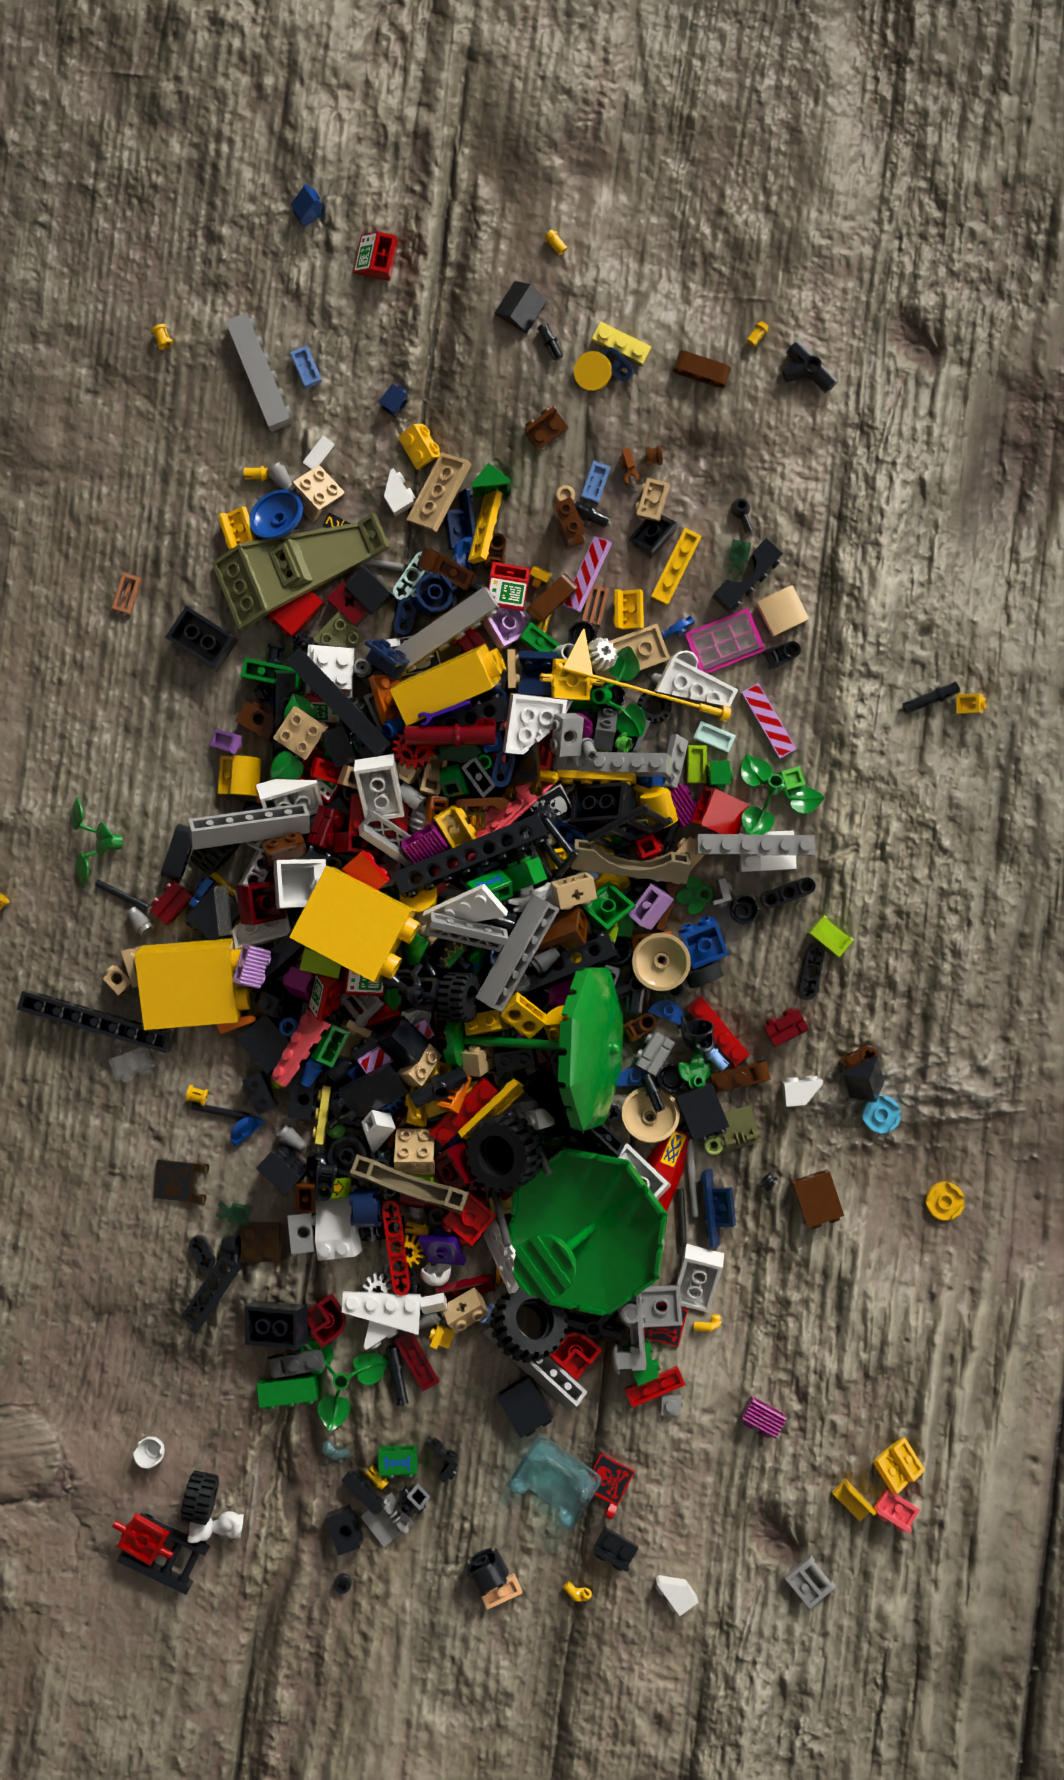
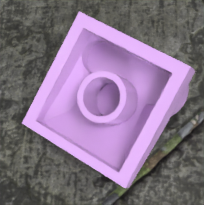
[483,608,529,649]

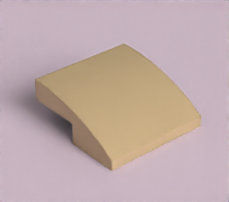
[756,585,809,637]

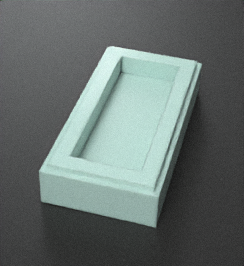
[693,721,736,754]

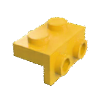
[398,424,441,470]
[218,506,257,550]
[613,589,644,630]
[433,805,476,849]

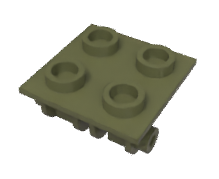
[313,611,366,649]
[719,1105,760,1152]

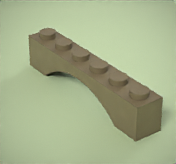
[571,839,691,884]
[350,1155,468,1215]

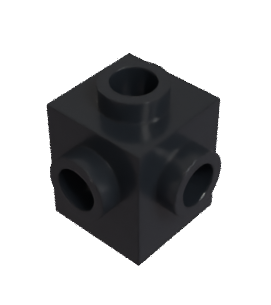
[396,1483,430,1517]

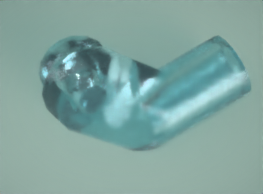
[322,1441,350,1460]

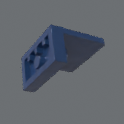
[365,639,410,681]
[518,651,559,697]

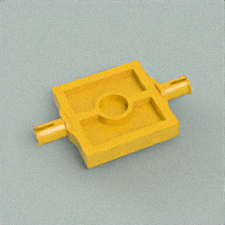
[540,659,603,701]

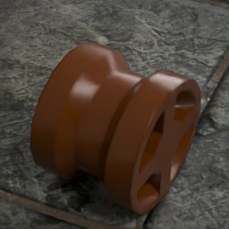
[645,445,663,466]

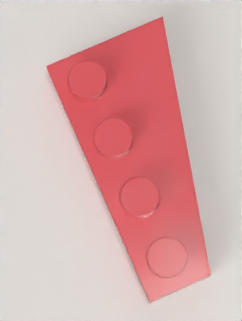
[271,1009,331,1087]

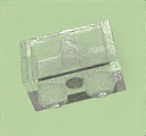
[108,1047,156,1083]

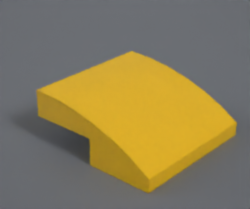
[872,1437,925,1494]

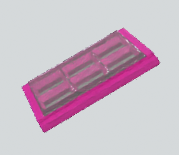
[684,608,765,674]

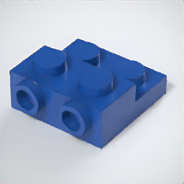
[678,916,729,969]

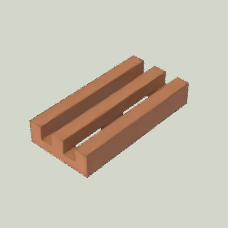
[111,573,142,616]
[582,584,609,626]

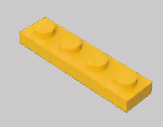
[468,490,502,564]
[651,528,702,606]
[557,769,637,786]
[458,1079,525,1140]

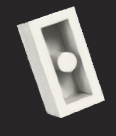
[420,1293,447,1314]

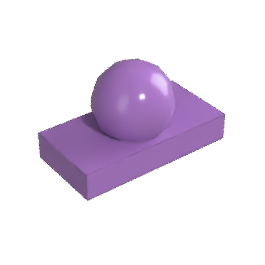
[210,729,242,755]

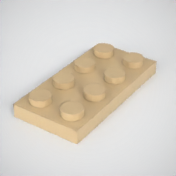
[406,452,472,532]
[591,624,670,687]

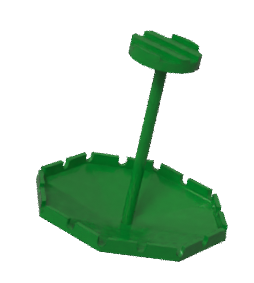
[443,967,623,1131]
[509,1148,668,1316]

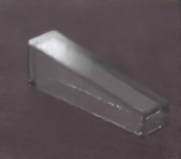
[213,885,232,936]

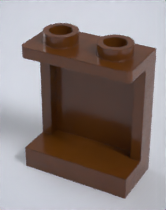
[553,497,585,550]
[537,905,589,954]
[791,1169,844,1229]

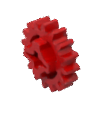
[392,729,436,770]

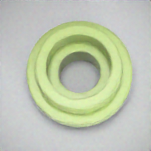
[704,1135,723,1155]

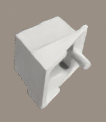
[304,645,354,699]
[274,859,326,909]

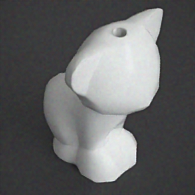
[187,1511,244,1543]

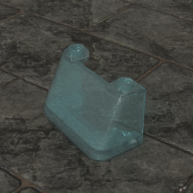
[506,1436,601,1531]

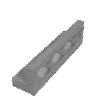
[359,810,432,867]
[424,912,508,952]

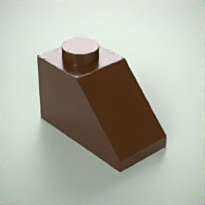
[295,1182,317,1213]

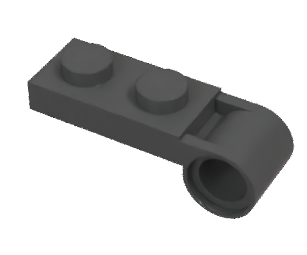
[267,1348,325,1378]

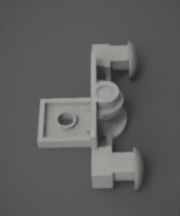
[611,1285,683,1375]

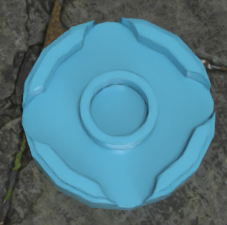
[862,1095,901,1134]

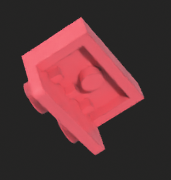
[874,1488,920,1533]

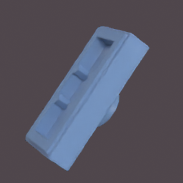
[290,345,322,389]
[580,461,611,504]

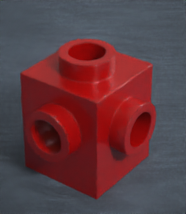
[634,834,664,860]

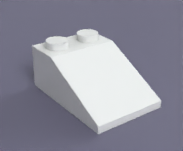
[354,754,404,822]
[256,779,323,815]
[738,831,797,872]
[618,1143,671,1200]
[315,1198,362,1261]
[676,1244,724,1313]

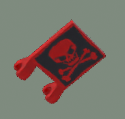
[628,1302,688,1347]
[577,1453,635,1519]

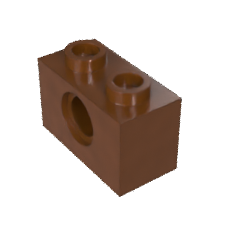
[235,701,273,742]

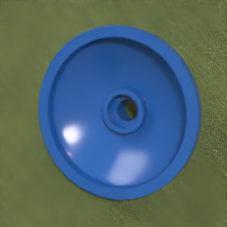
[249,489,303,540]

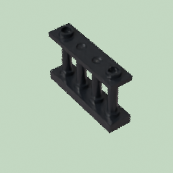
[116,1513,210,1595]

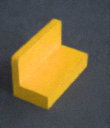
[832,1478,876,1522]

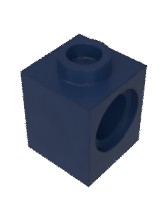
[379,383,409,418]

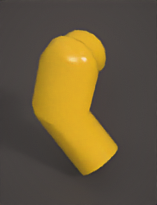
[694,1314,722,1332]
[563,1581,592,1601]

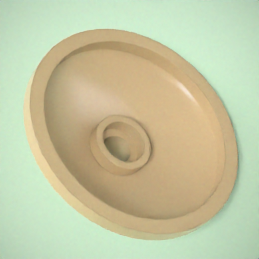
[632,933,691,991]
[622,1087,680,1143]

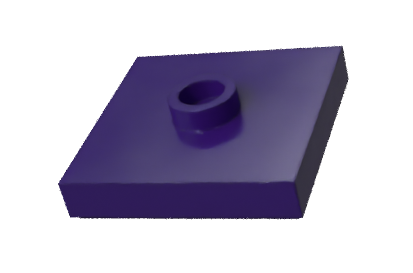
[418,1235,466,1265]

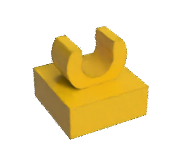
[530,565,553,588]

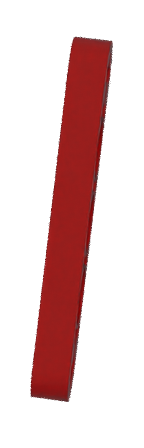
[382,1199,411,1295]

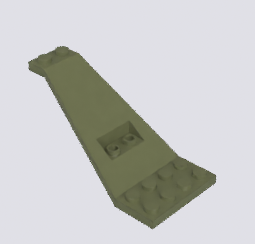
[212,513,390,631]

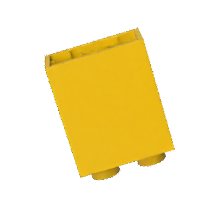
[390,644,506,726]
[289,866,420,982]
[134,938,251,1030]

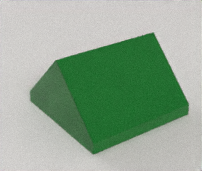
[472,462,511,497]
[580,882,636,931]

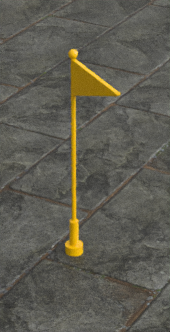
[555,629,731,722]

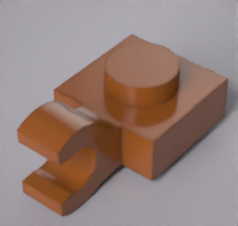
[619,447,639,485]

